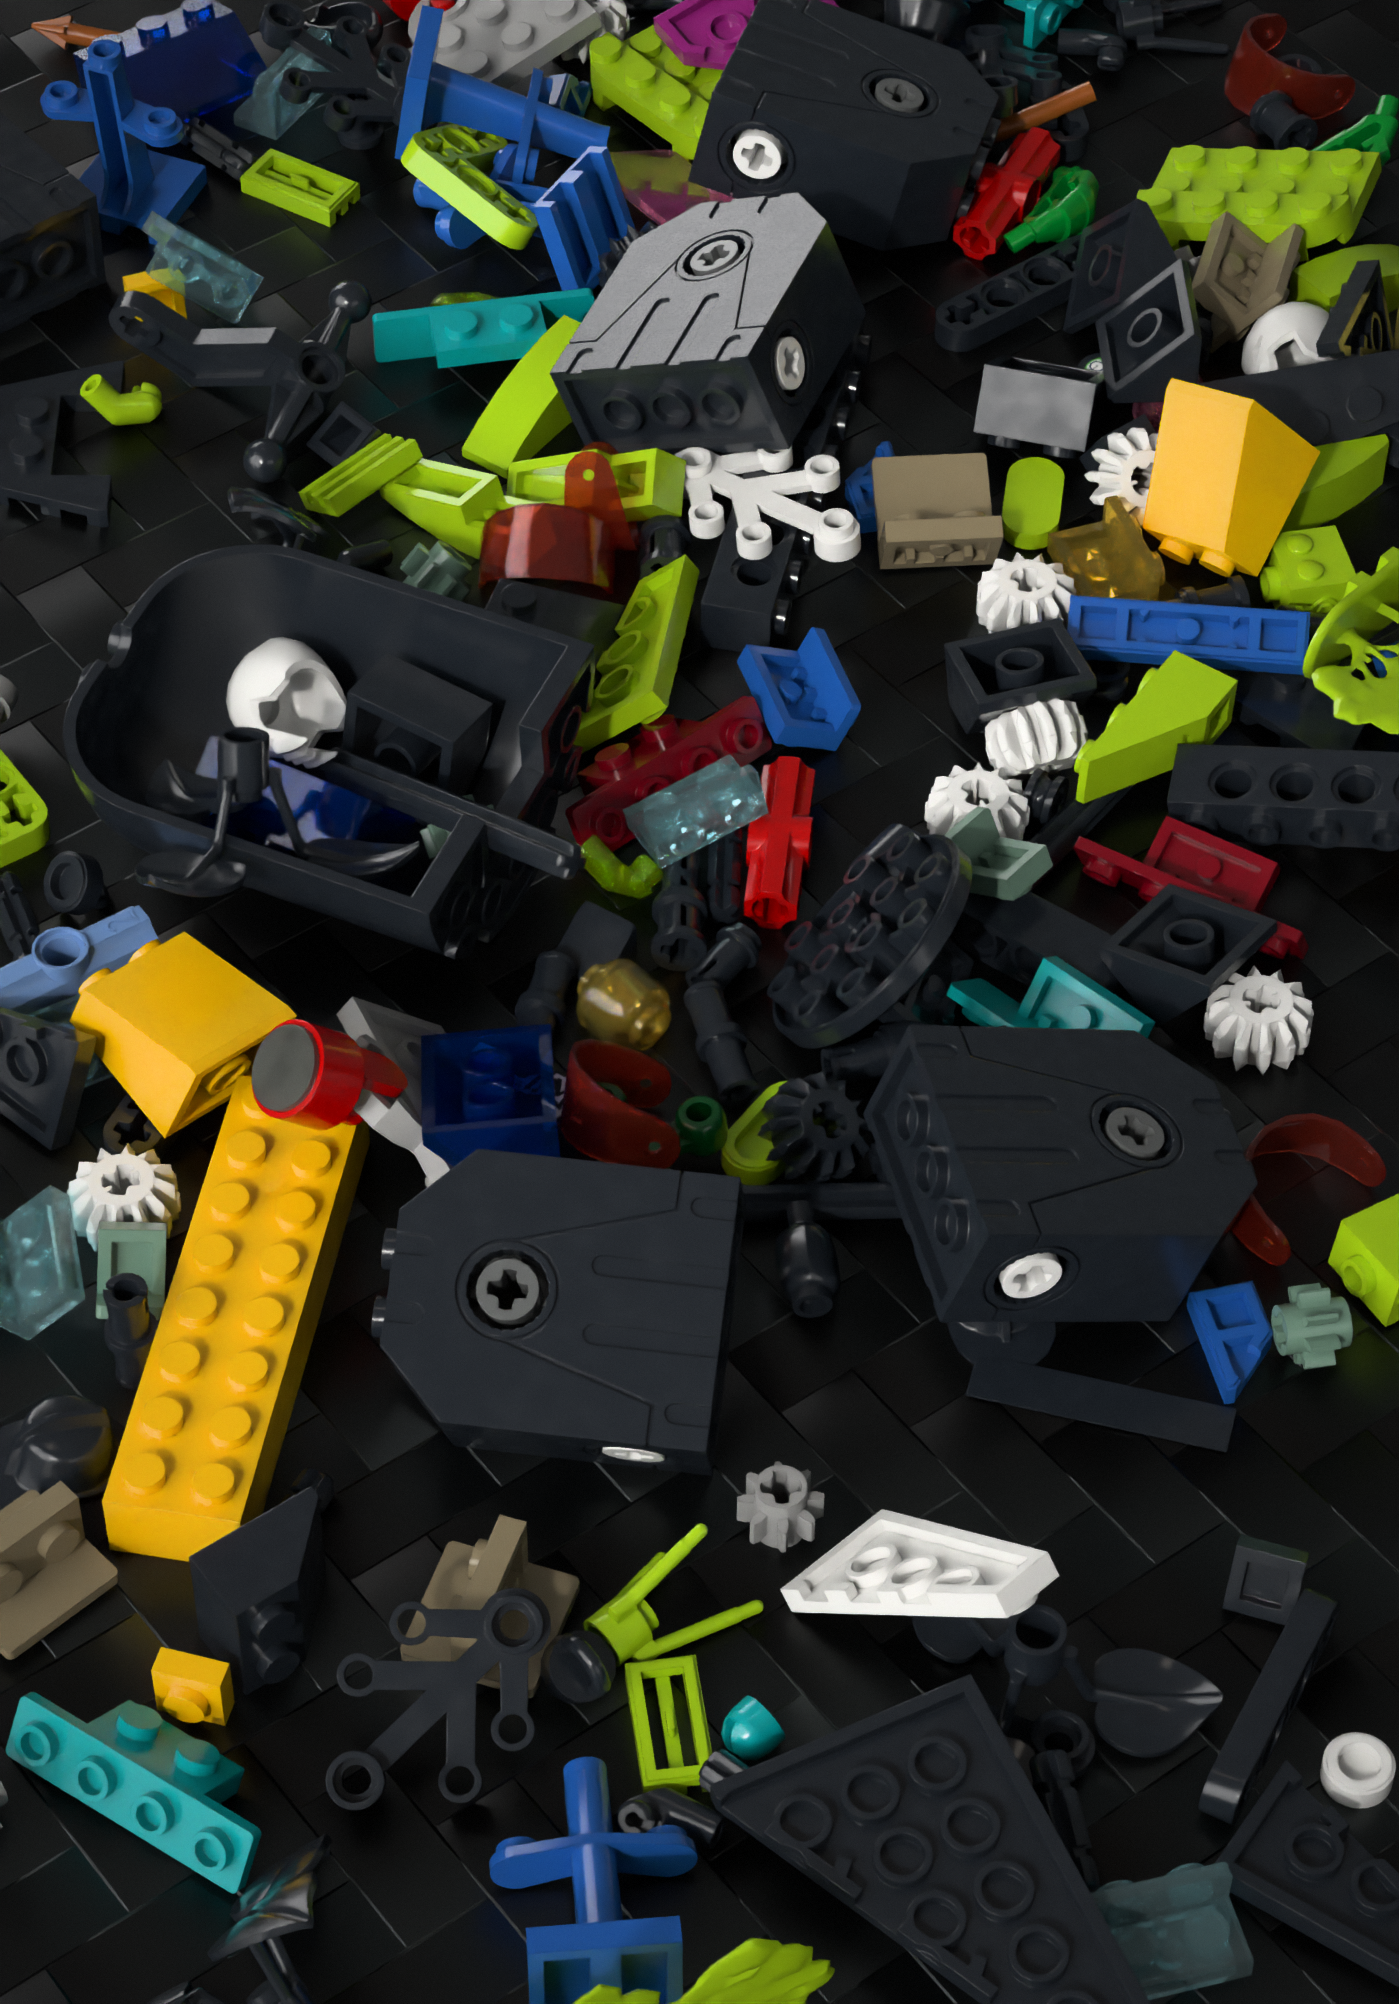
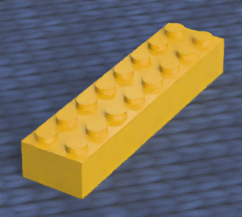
[102,1075,370,1562]

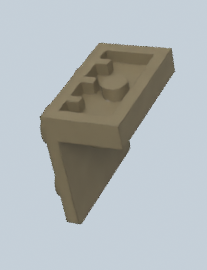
[871,453,1003,569]

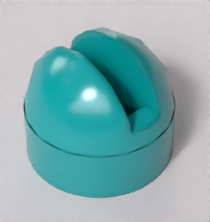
[721,1695,786,1760]

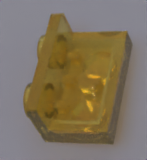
[1047,495,1165,601]

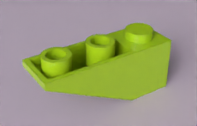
[1074,650,1238,804]

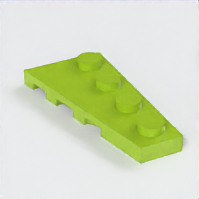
[573,554,700,754]

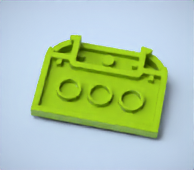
[590,25,723,170]
[1137,145,1382,261]

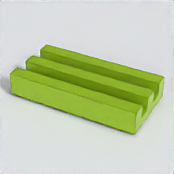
[240,148,360,227]
[298,433,423,517]
[625,1655,712,1795]

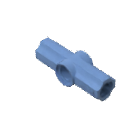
[0,905,159,1016]

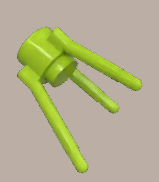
[583,1523,764,1667]

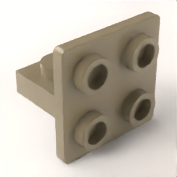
[1192,211,1304,353]
[0,1481,119,1660]
[400,1514,580,1698]

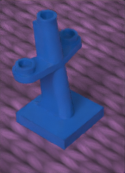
[395,5,610,184]
[40,40,207,246]
[413,143,635,291]
[489,1757,698,2004]

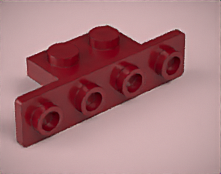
[565,696,772,863]
[1073,815,1309,959]

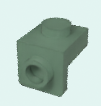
[944,806,1053,901]
[96,1221,167,1320]

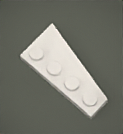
[780,1509,1059,1618]

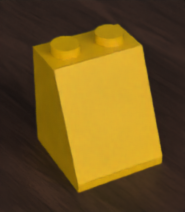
[1142,378,1320,577]
[69,931,297,1138]

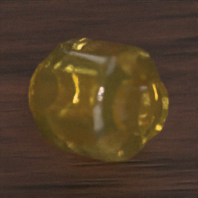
[576,958,671,1053]

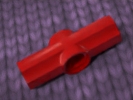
[953,126,1061,261]
[744,756,815,929]

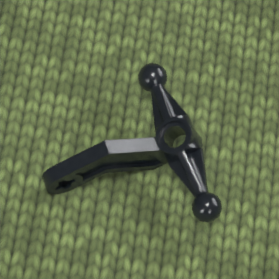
[108,280,372,483]

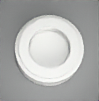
[1320,1732,1396,1809]

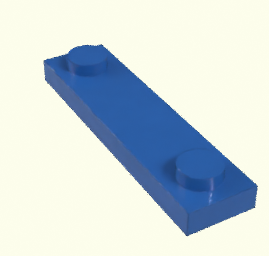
[1067,595,1311,675]

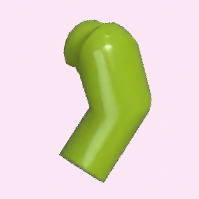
[80,374,162,426]

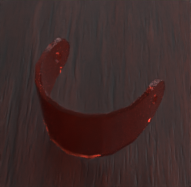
[1225,13,1355,120]
[564,441,641,552]
[478,503,615,594]
[559,1039,681,1169]
[1230,1113,1386,1266]

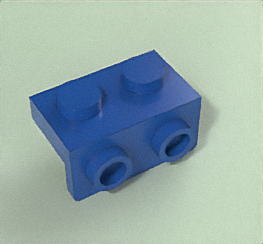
[737,627,861,751]

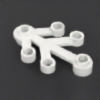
[675,445,861,562]

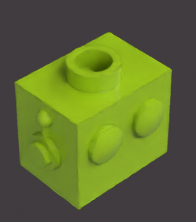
[1260,525,1356,613]
[1328,1193,1399,1327]

